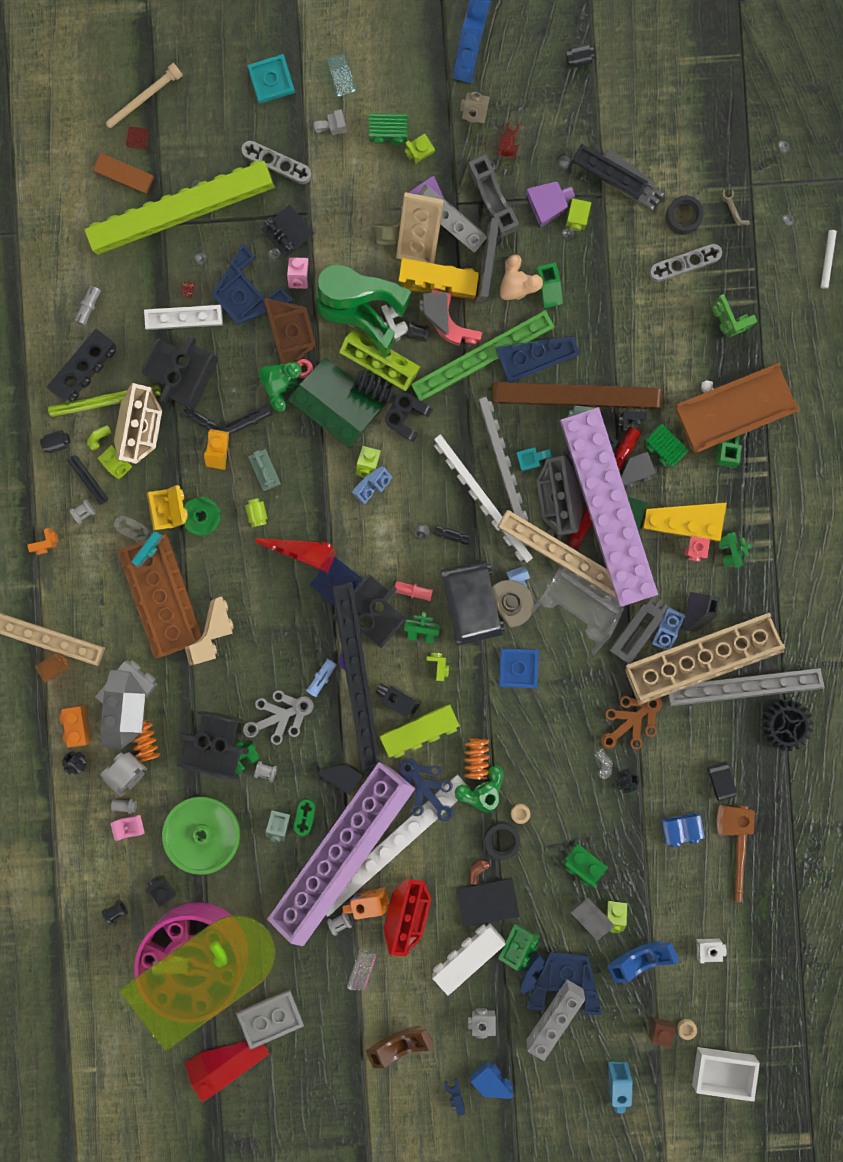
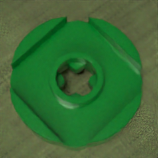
[184,497,221,535]

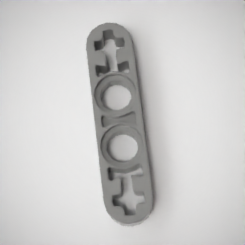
[242,141,312,184]
[649,244,722,282]

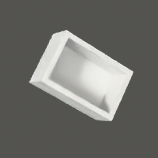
[692,1047,760,1101]

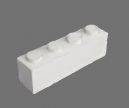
[432,923,505,995]

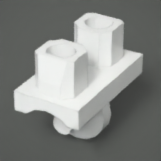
[380,304,409,342]

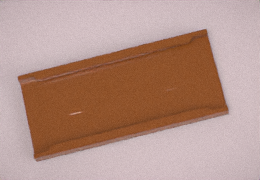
[675,363,800,454]
[117,534,202,659]

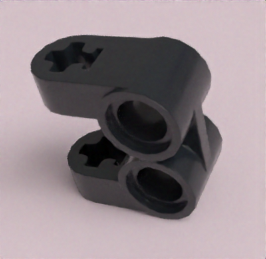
[385,393,433,442]

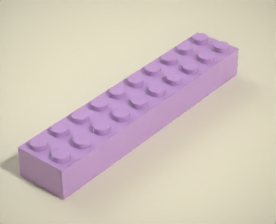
[559,407,658,606]
[267,762,415,946]

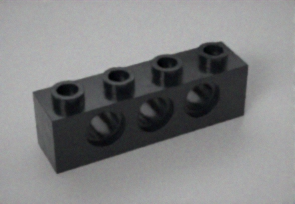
[47,328,117,405]

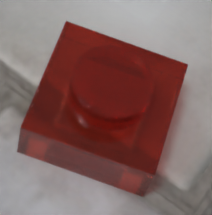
[126,126,149,150]

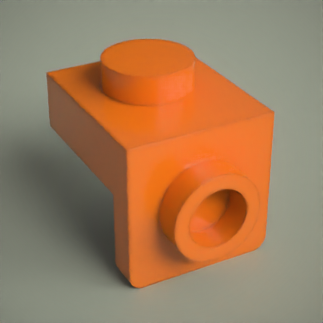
[28,528,58,555]

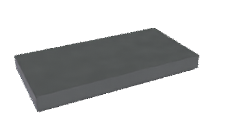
[475,218,499,304]

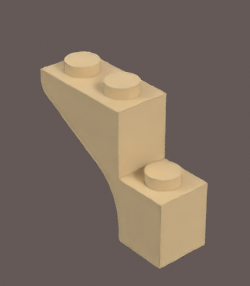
[184,597,233,666]

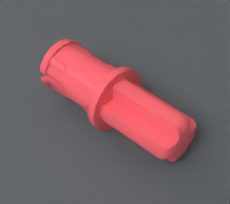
[395,582,433,601]

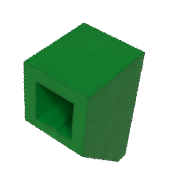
[534,262,563,309]

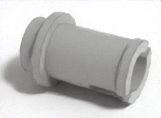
[111,799,137,814]

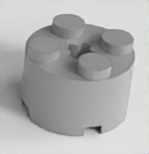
[100,752,147,797]

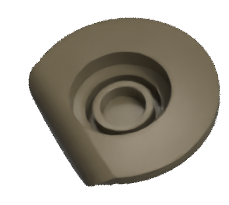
[492,580,534,628]

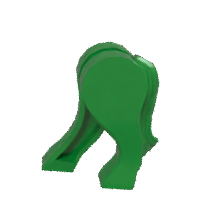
[316,265,411,358]

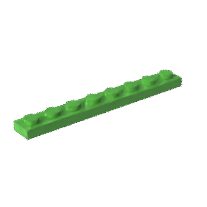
[411,310,555,401]

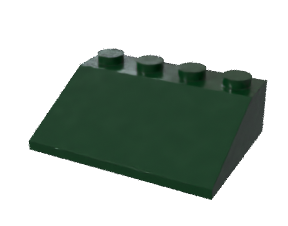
[288,357,385,449]

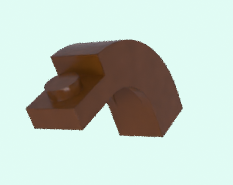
[366,1026,434,1068]

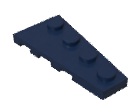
[495,336,580,383]

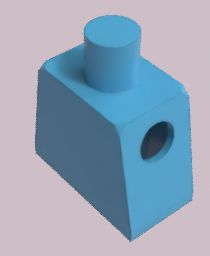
[608,1062,632,1113]

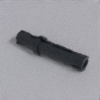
[216,404,273,435]

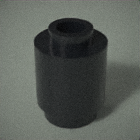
[566,43,595,68]
[40,430,71,454]

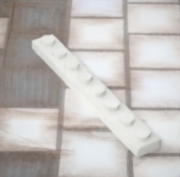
[434,434,533,563]

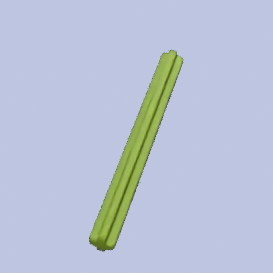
[48,384,161,417]

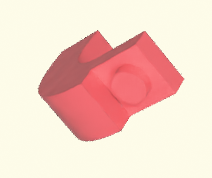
[432,290,482,346]

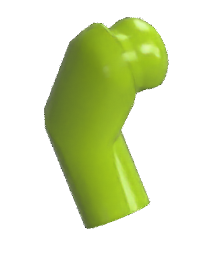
[87,425,111,451]

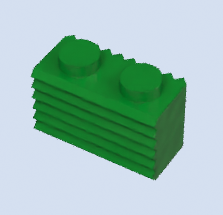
[369,113,408,145]
[643,424,689,468]

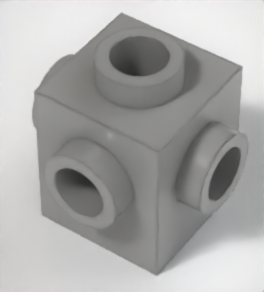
[468,1008,496,1039]

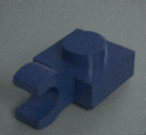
[444,1078,465,1116]

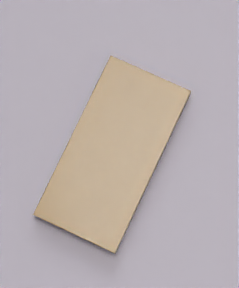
[396,192,444,264]

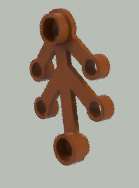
[600,696,662,749]

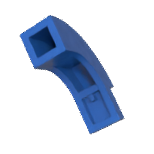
[607,940,679,983]

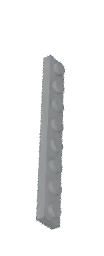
[478,397,528,546]
[668,668,824,706]

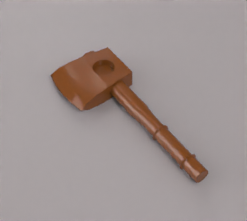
[717,805,755,902]

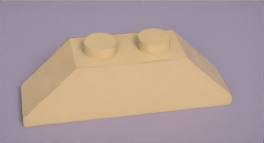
[114,383,162,463]

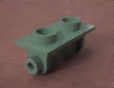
[248,449,281,492]

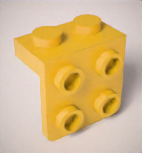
[147,485,187,531]

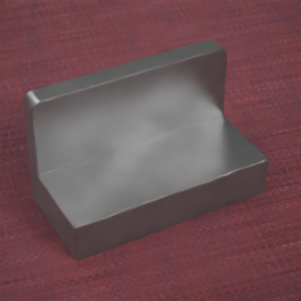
[571,898,614,941]

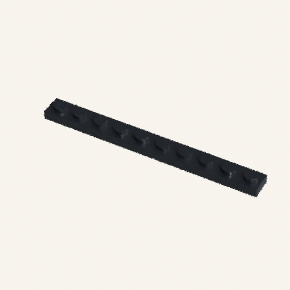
[332,582,380,772]

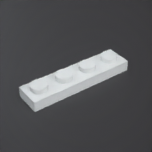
[144,305,223,330]

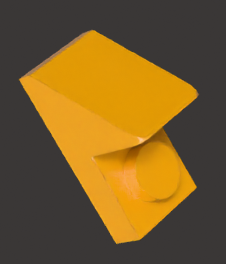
[204,429,229,470]

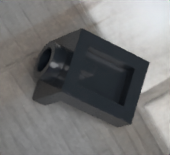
[618,411,647,432]
[145,876,177,907]

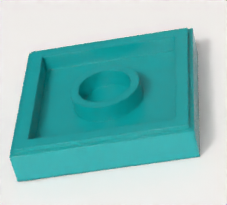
[247,54,295,104]

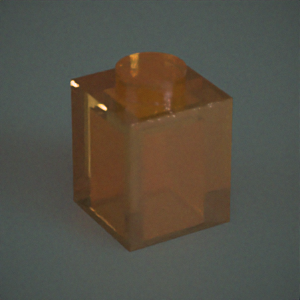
[35,654,69,683]

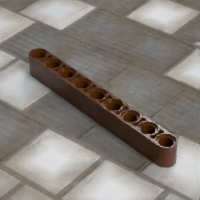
[492,382,663,409]

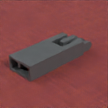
[605,150,664,211]
[609,596,669,664]

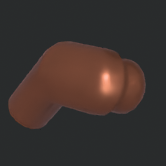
[469,859,490,884]

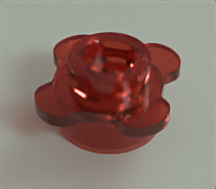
[180,279,196,299]

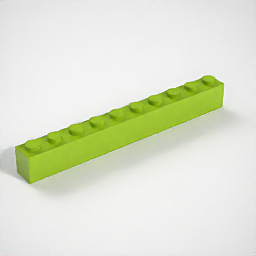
[85,161,275,255]

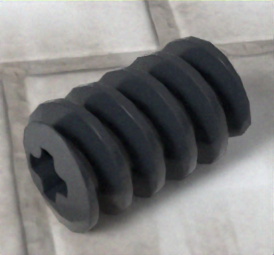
[352,368,395,406]

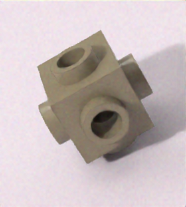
[460,92,490,123]

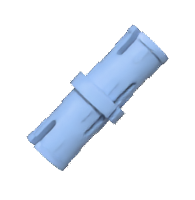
[306,659,337,697]

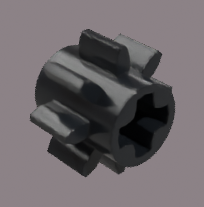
[62,751,87,775]
[615,768,639,794]

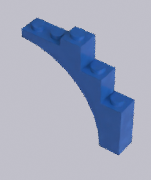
[453,0,492,83]

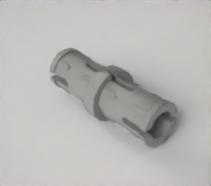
[74,285,101,326]

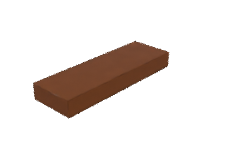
[93,153,154,195]

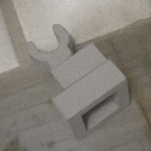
[313,109,347,135]

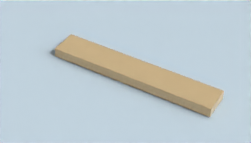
[0,613,105,666]

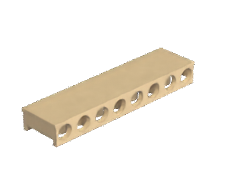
[625,613,785,705]

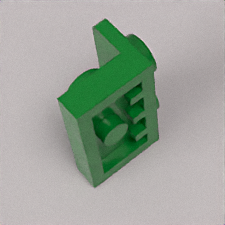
[563,843,608,888]
[498,924,540,971]

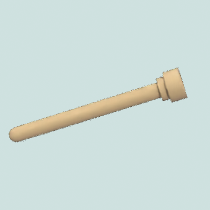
[106,63,183,128]

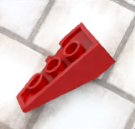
[255,538,337,573]
[184,1040,269,1102]

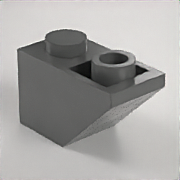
[620,452,656,489]

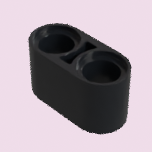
[707,761,737,802]

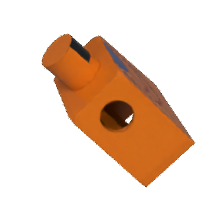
[342,887,390,920]

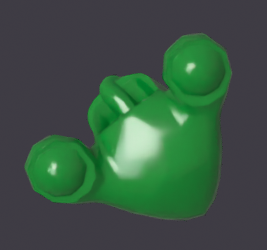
[259,362,302,412]
[454,766,504,813]

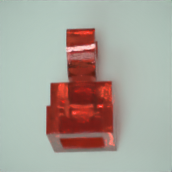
[497,122,519,159]

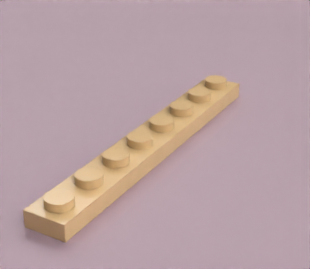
[497,510,616,598]

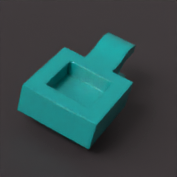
[517,448,552,471]

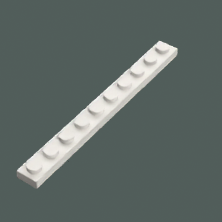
[326,774,470,917]

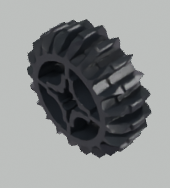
[761,699,814,752]

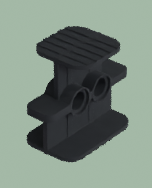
[142,336,218,409]
[331,574,406,648]
[177,711,249,779]

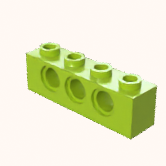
[339,328,420,391]

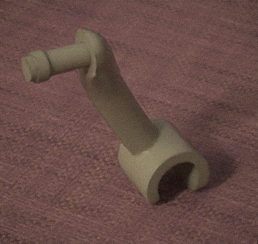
[720,190,750,226]

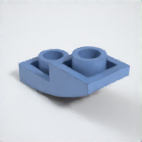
[352,466,393,504]
[652,607,685,650]

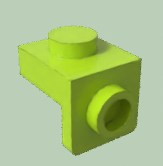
[98,445,132,479]
[355,446,381,478]
[426,652,449,681]
[606,901,627,933]

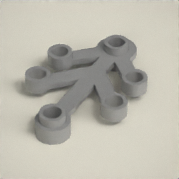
[243,690,314,745]

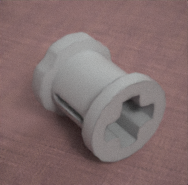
[70,499,96,524]
[254,761,277,783]
[327,912,352,936]

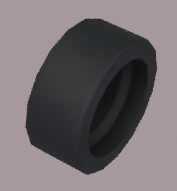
[665,195,704,235]
[484,822,521,860]

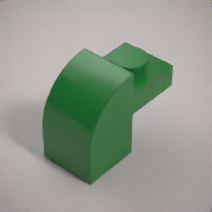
[715,436,742,468]

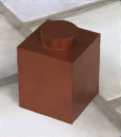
[649,1017,675,1047]

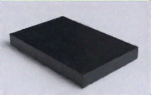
[456,878,520,927]

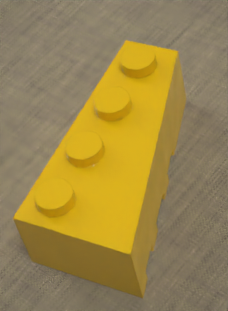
[399,258,479,299]
[640,503,727,542]

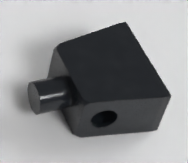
[375,683,422,718]

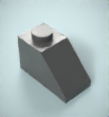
[420,292,449,335]

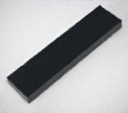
[571,143,648,200]

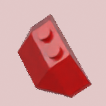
[383,879,432,957]

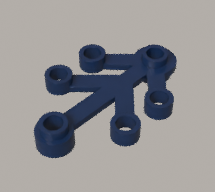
[399,758,453,821]

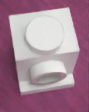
[696,938,727,963]

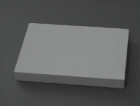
[236,989,304,1050]

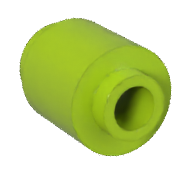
[245,498,267,527]

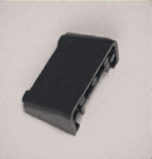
[441,560,505,646]

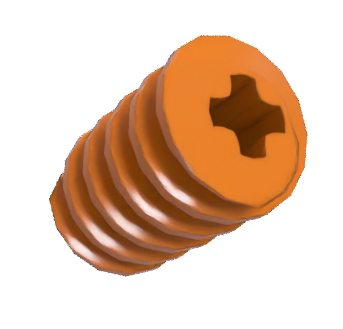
[131,719,160,762]
[464,738,489,779]

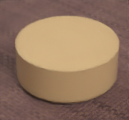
[511,804,530,824]
[677,1019,697,1040]

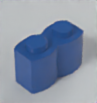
[661,813,705,847]

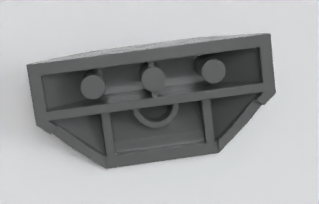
[537,456,583,535]
[100,670,146,749]

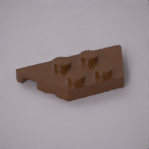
[264,299,316,364]

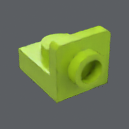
[404,134,435,164]

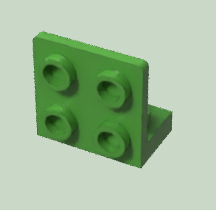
[712,294,757,338]

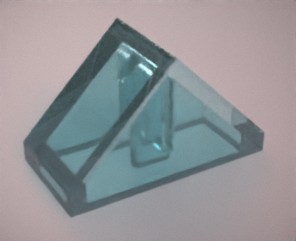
[326,53,356,96]

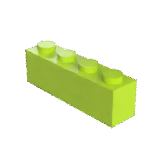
[380,703,459,758]

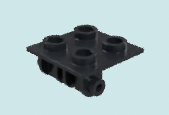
[261,204,315,258]

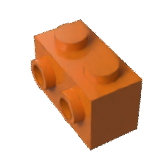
[60,705,92,748]

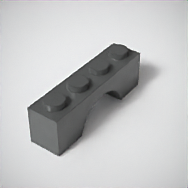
[468,154,519,238]

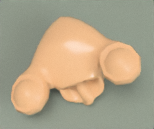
[500,254,543,300]

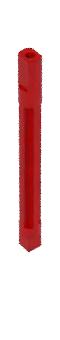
[566,427,641,551]

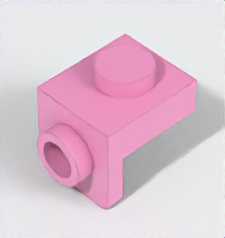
[287,258,309,289]
[111,815,145,841]

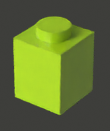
[566,198,591,231]

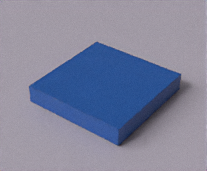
[499,648,539,688]

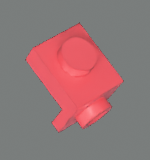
[684,536,710,562]

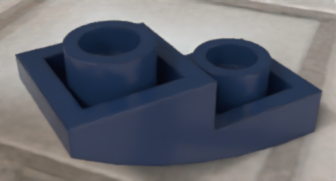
[520,952,545,995]

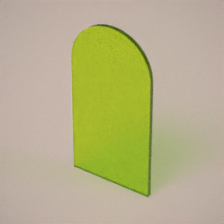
[119,915,275,1051]

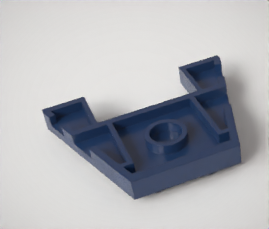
[212,243,293,325]
[527,951,602,1015]

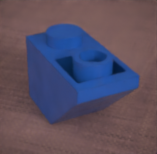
[470,1060,513,1099]

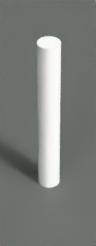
[820,230,837,289]

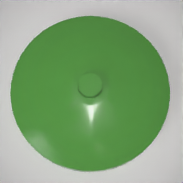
[162,796,240,875]

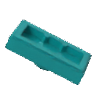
[132,532,164,567]

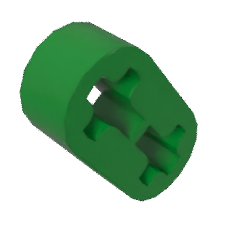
[294,799,316,836]

